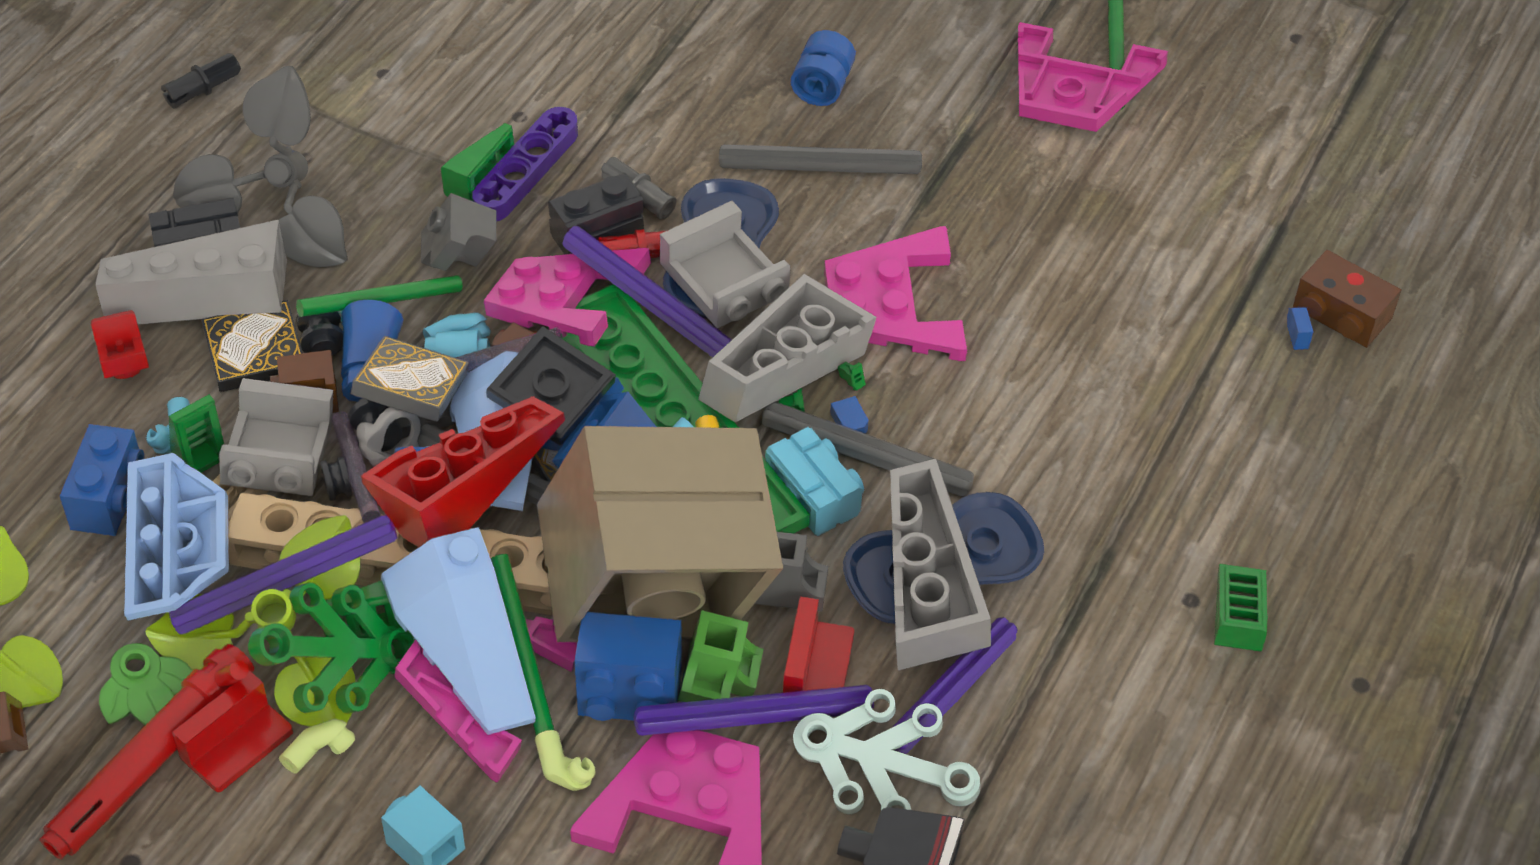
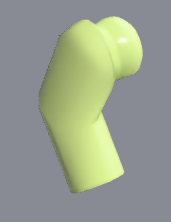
[279,719,355,773]
[535,730,595,791]

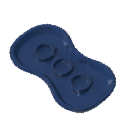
[663,178,779,318]
[843,492,1045,624]

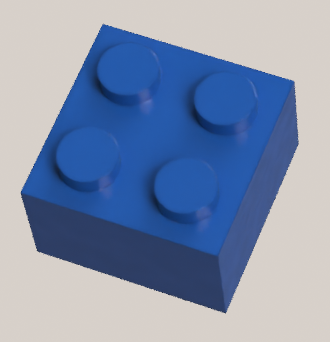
[574,612,682,721]

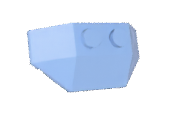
[124,453,229,620]

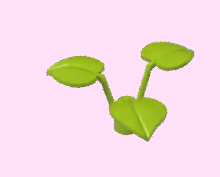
[145,515,361,727]
[0,526,63,708]

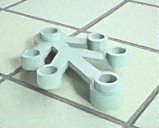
[793,689,980,814]

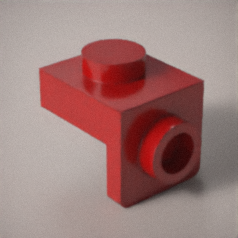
[90,310,149,379]

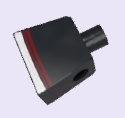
[837,807,965,865]

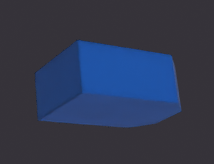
[1287,307,1313,350]
[830,396,869,434]

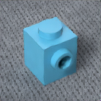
[381,786,465,865]

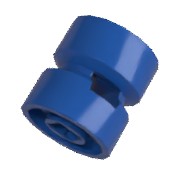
[791,30,856,106]

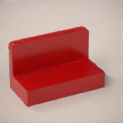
[783,596,854,693]
[172,671,293,792]

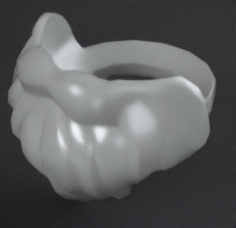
[357,407,420,467]

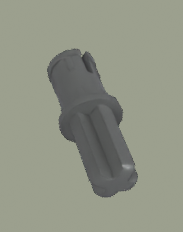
[601,157,677,220]

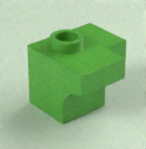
[677,610,764,702]

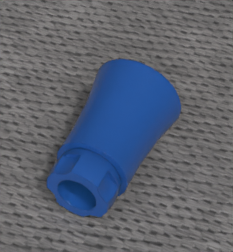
[341,300,403,402]

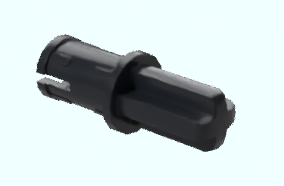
[161,53,241,109]

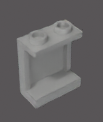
[660,201,790,328]
[219,378,333,496]

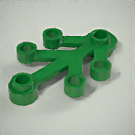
[248,583,416,714]

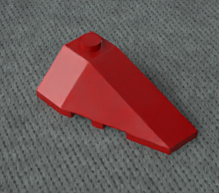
[361,396,565,547]

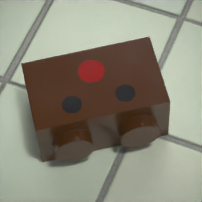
[1293,250,1402,348]

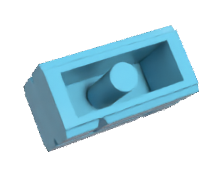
[765,427,864,536]

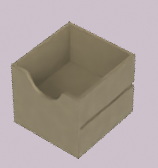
[537,426,783,642]

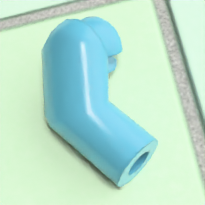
[423,313,491,338]

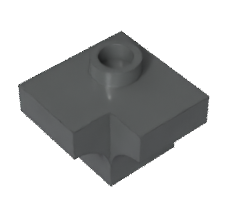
[421,193,497,271]
[754,532,828,612]

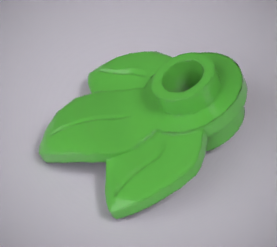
[99,643,193,725]

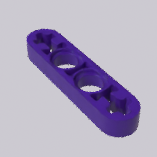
[472,107,578,222]

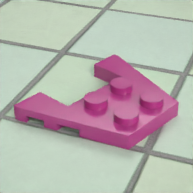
[1018,22,1168,132]
[824,226,967,361]
[484,248,651,347]
[395,616,577,783]
[570,730,762,865]

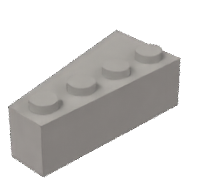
[95,220,287,324]
[698,274,877,422]
[890,459,991,670]

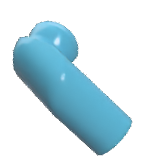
[146,397,190,454]

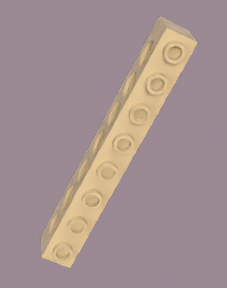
[228,493,553,615]

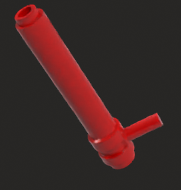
[40,644,254,860]

